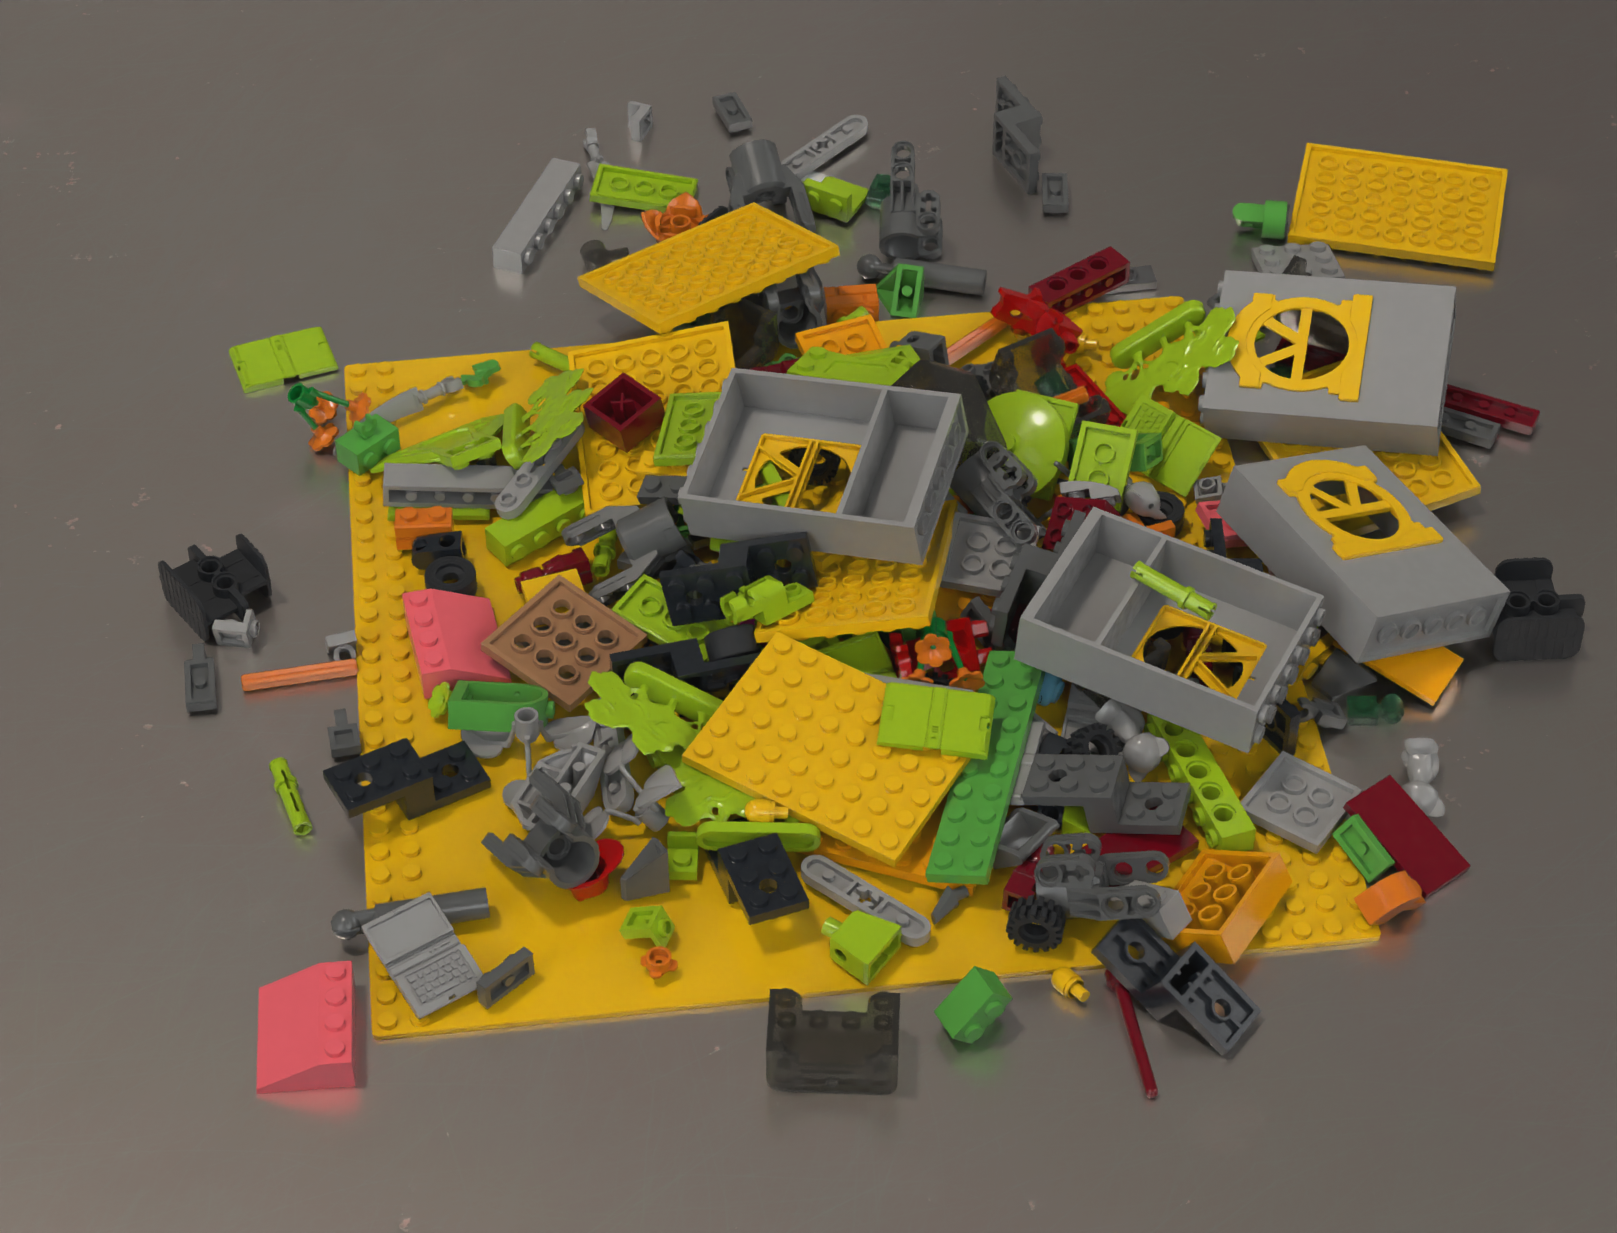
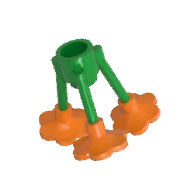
[287,383,371,452]
[900,617,985,692]

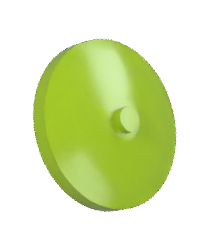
[961,392,1069,499]

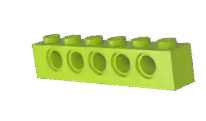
[1144,713,1256,851]

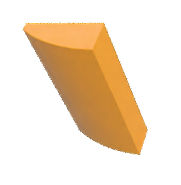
[1332,639,1464,706]

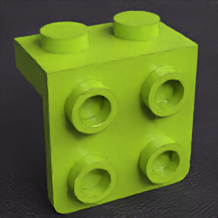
[803,176,870,222]

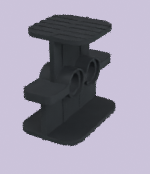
[158,534,272,641]
[1492,557,1586,661]

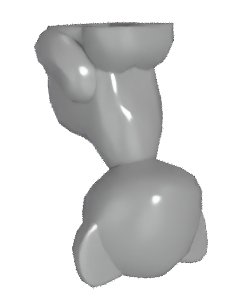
[1120,477,1167,520]
[1095,699,1170,782]
[1401,738,1445,818]

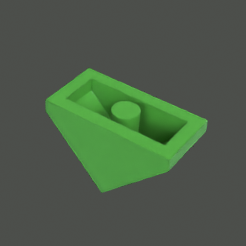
[876,263,924,318]

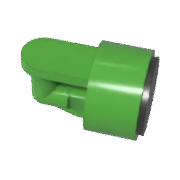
[1232,200,1290,240]

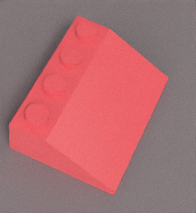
[402,588,512,699]
[256,960,355,1094]

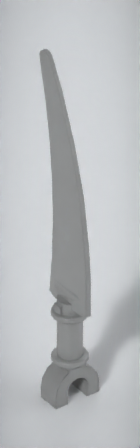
[583,128,615,230]
[333,376,464,456]

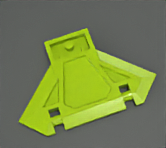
[787,344,922,387]
[370,414,504,473]

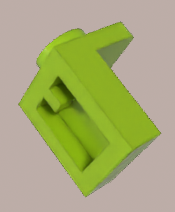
[667,831,699,880]
[619,905,675,947]

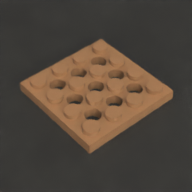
[481,575,648,712]

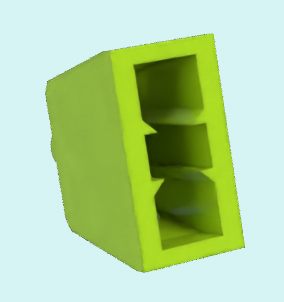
[821,910,902,985]

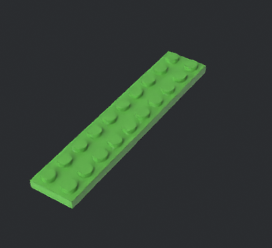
[925,651,1046,885]

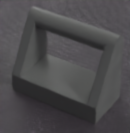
[993,807,1059,870]

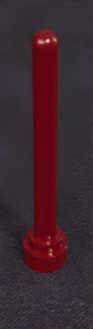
[1104,969,1158,1098]

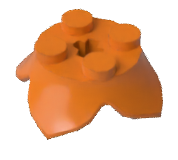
[641,192,708,243]

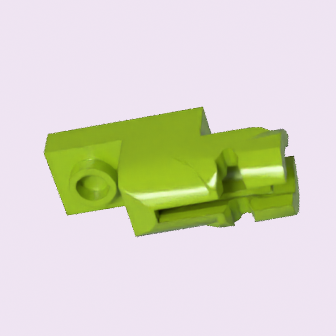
[720,575,815,626]

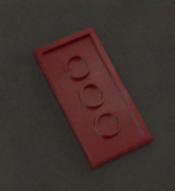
[1343,775,1471,900]
[1071,806,1199,887]

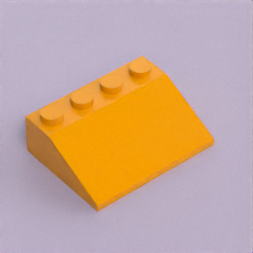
[1161,849,1292,964]

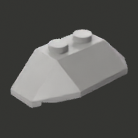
[511,741,607,831]

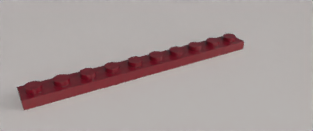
[1274,338,1540,435]

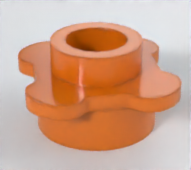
[640,946,678,979]

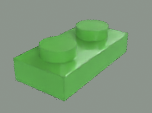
[1332,814,1395,883]

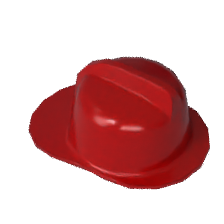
[568,838,624,902]

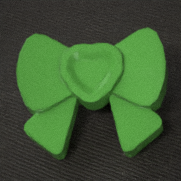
[461,359,501,387]

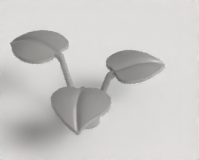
[461,707,597,809]
[584,734,682,840]

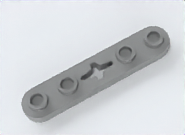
[781,115,868,180]
[495,422,585,519]
[593,698,634,813]
[801,855,931,947]

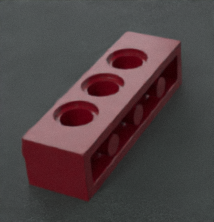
[1028,246,1130,315]

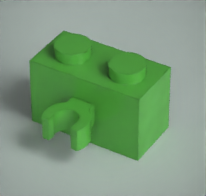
[335,413,401,476]
[934,966,1013,1044]

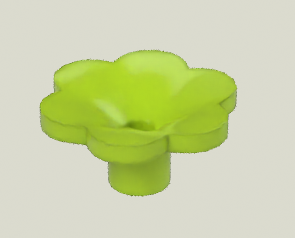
[428,682,452,718]

